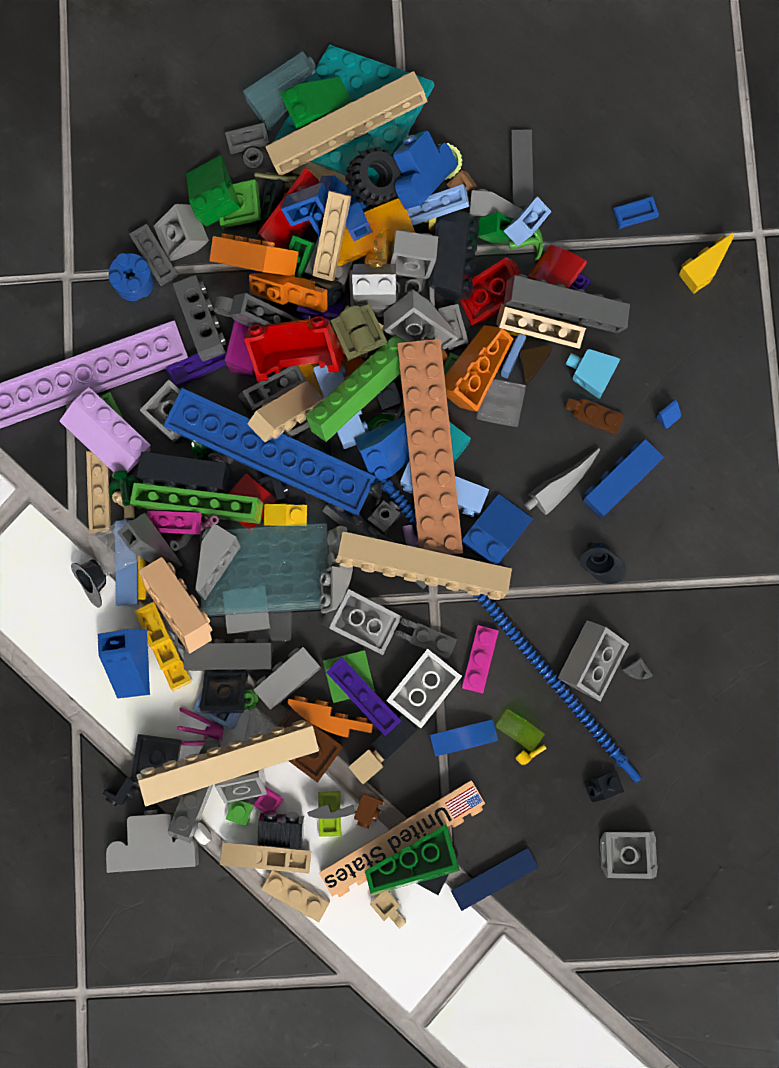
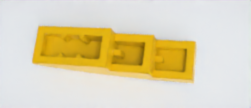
[135,602,192,691]

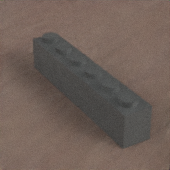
[503,274,630,333]

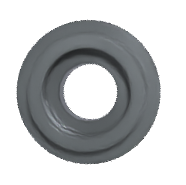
[243,147,263,168]

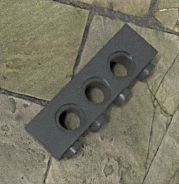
[173,275,227,362]

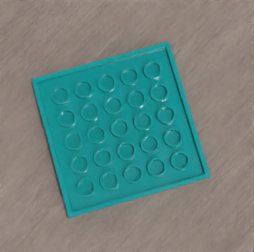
[274,45,435,187]

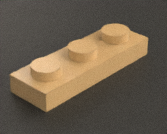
[261,870,330,923]

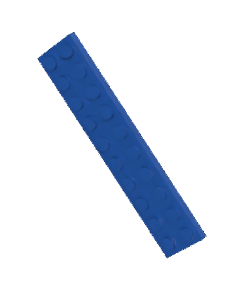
[163,388,376,516]

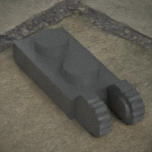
[394,618,457,660]

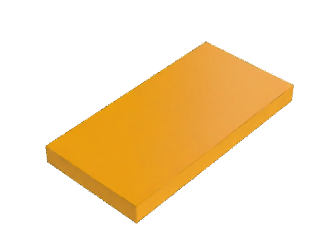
[338,198,415,267]

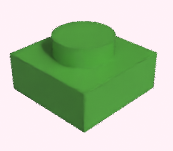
[226,800,254,826]

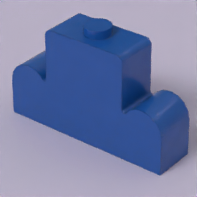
[393,131,458,209]

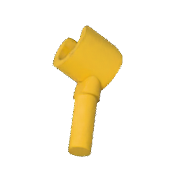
[516,744,546,765]

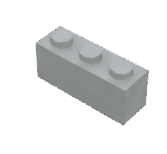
[254,647,321,711]

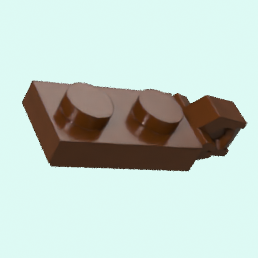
[565,398,624,436]

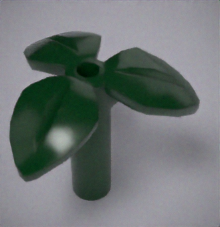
[183,436,214,460]
[109,470,143,506]

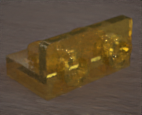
[365,229,390,267]

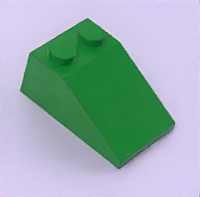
[280,77,352,130]
[186,155,241,227]

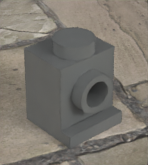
[368,500,400,535]

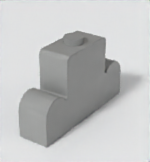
[106,810,199,873]

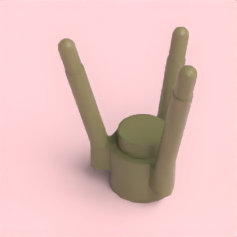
[254,172,299,202]

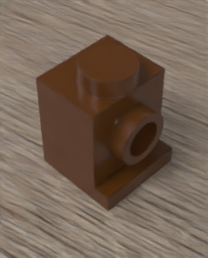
[354,793,384,829]

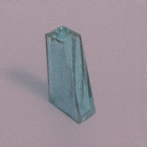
[243,51,316,131]

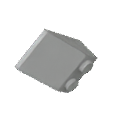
[384,290,459,349]
[195,524,241,600]
[321,589,402,655]

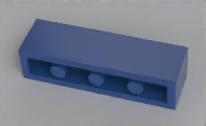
[583,439,664,519]

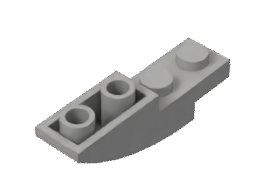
[320,526,353,613]

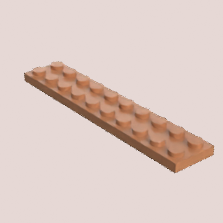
[397,339,463,555]

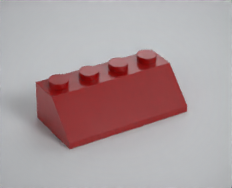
[258,168,319,249]

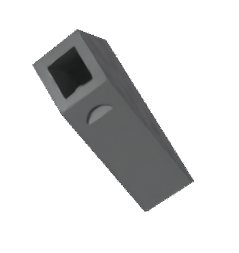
[117,513,182,570]

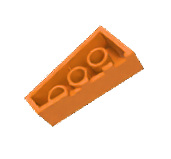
[209,233,298,277]
[444,325,514,412]

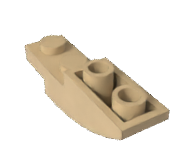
[220,842,312,874]

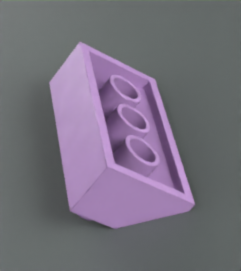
[60,387,151,473]

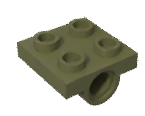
[330,303,387,360]

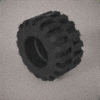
[345,147,402,206]

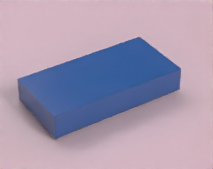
[613,196,659,229]

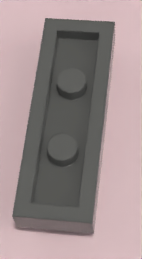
[129,224,178,286]

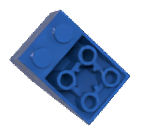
[98,629,150,699]

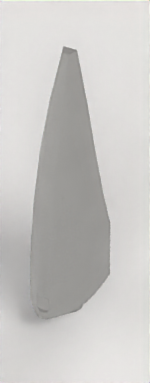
[525,448,600,515]

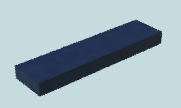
[450,847,539,911]

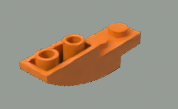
[249,273,327,312]
[288,696,373,738]

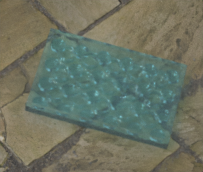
[199,523,329,616]

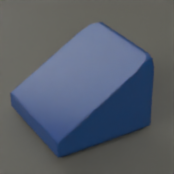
[656,400,681,429]

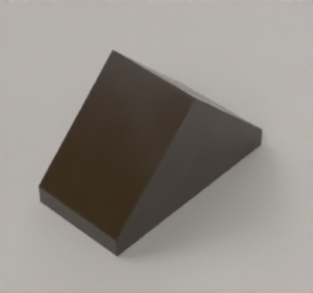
[518,345,553,386]

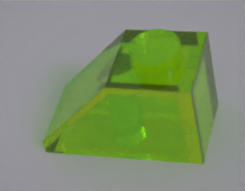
[495,709,545,752]

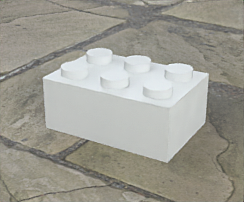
[386,649,462,728]

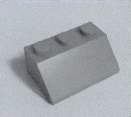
[558,620,629,702]

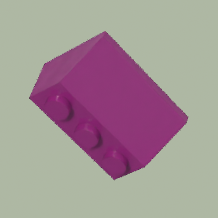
[225,321,255,378]

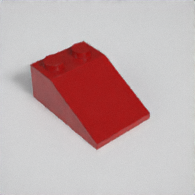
[460,257,521,326]

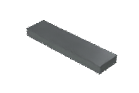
[511,130,533,209]

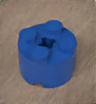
[108,253,155,301]

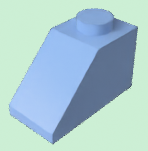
[504,196,551,246]

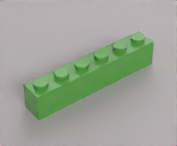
[306,335,407,442]
[130,483,263,524]

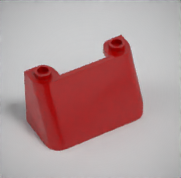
[244,316,344,382]

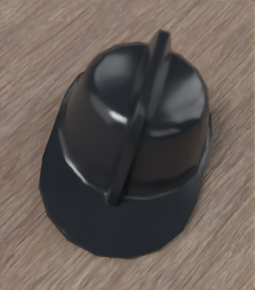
[579,542,627,584]
[71,559,106,608]

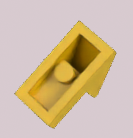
[264,504,307,526]

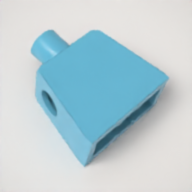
[566,349,620,399]

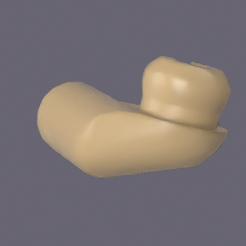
[112,491,135,519]

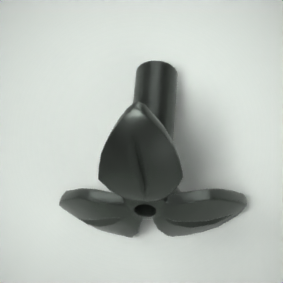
[368,480,383,511]

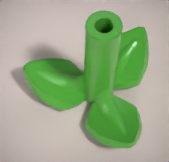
[509,228,543,260]

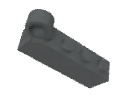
[214,293,300,327]
[174,634,273,671]
[168,737,221,843]

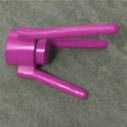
[177,707,224,746]

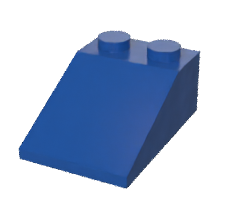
[354,416,409,484]
[462,494,533,565]

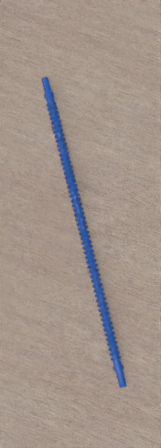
[382,478,642,783]

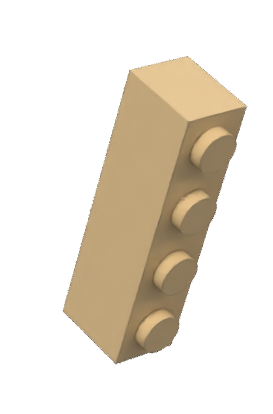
[496,304,586,349]
[248,381,324,442]

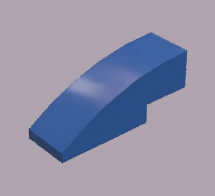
[430,720,498,757]

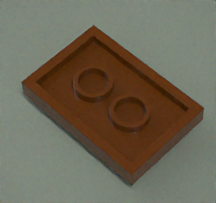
[277,708,344,783]

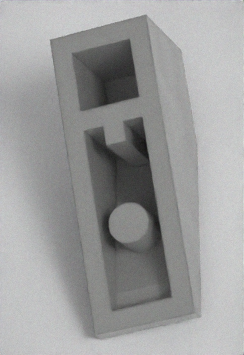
[470,189,523,222]

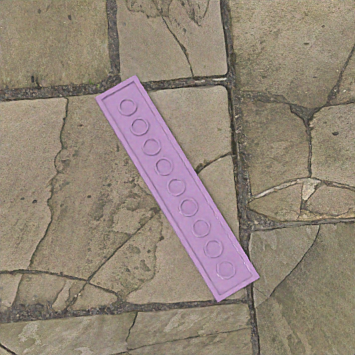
[0,320,188,428]

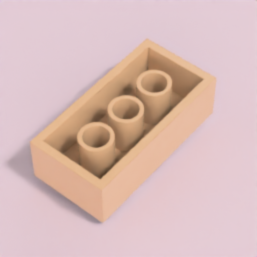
[139,557,212,654]

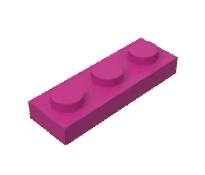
[147,511,202,534]
[462,625,498,694]

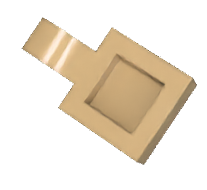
[370,891,406,929]

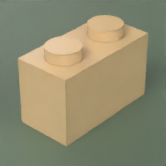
[348,750,384,784]

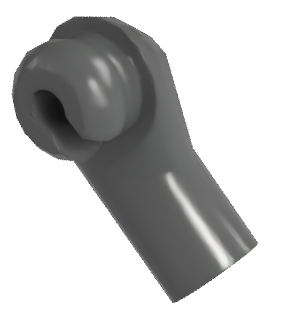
[170,534,193,551]

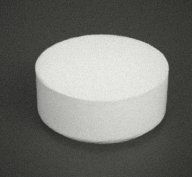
[194,822,212,845]

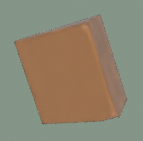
[447,170,478,194]

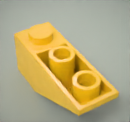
[679,233,734,294]

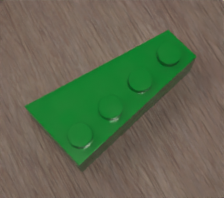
[365,824,460,895]

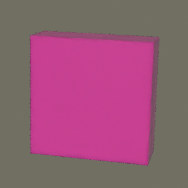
[253,787,284,813]

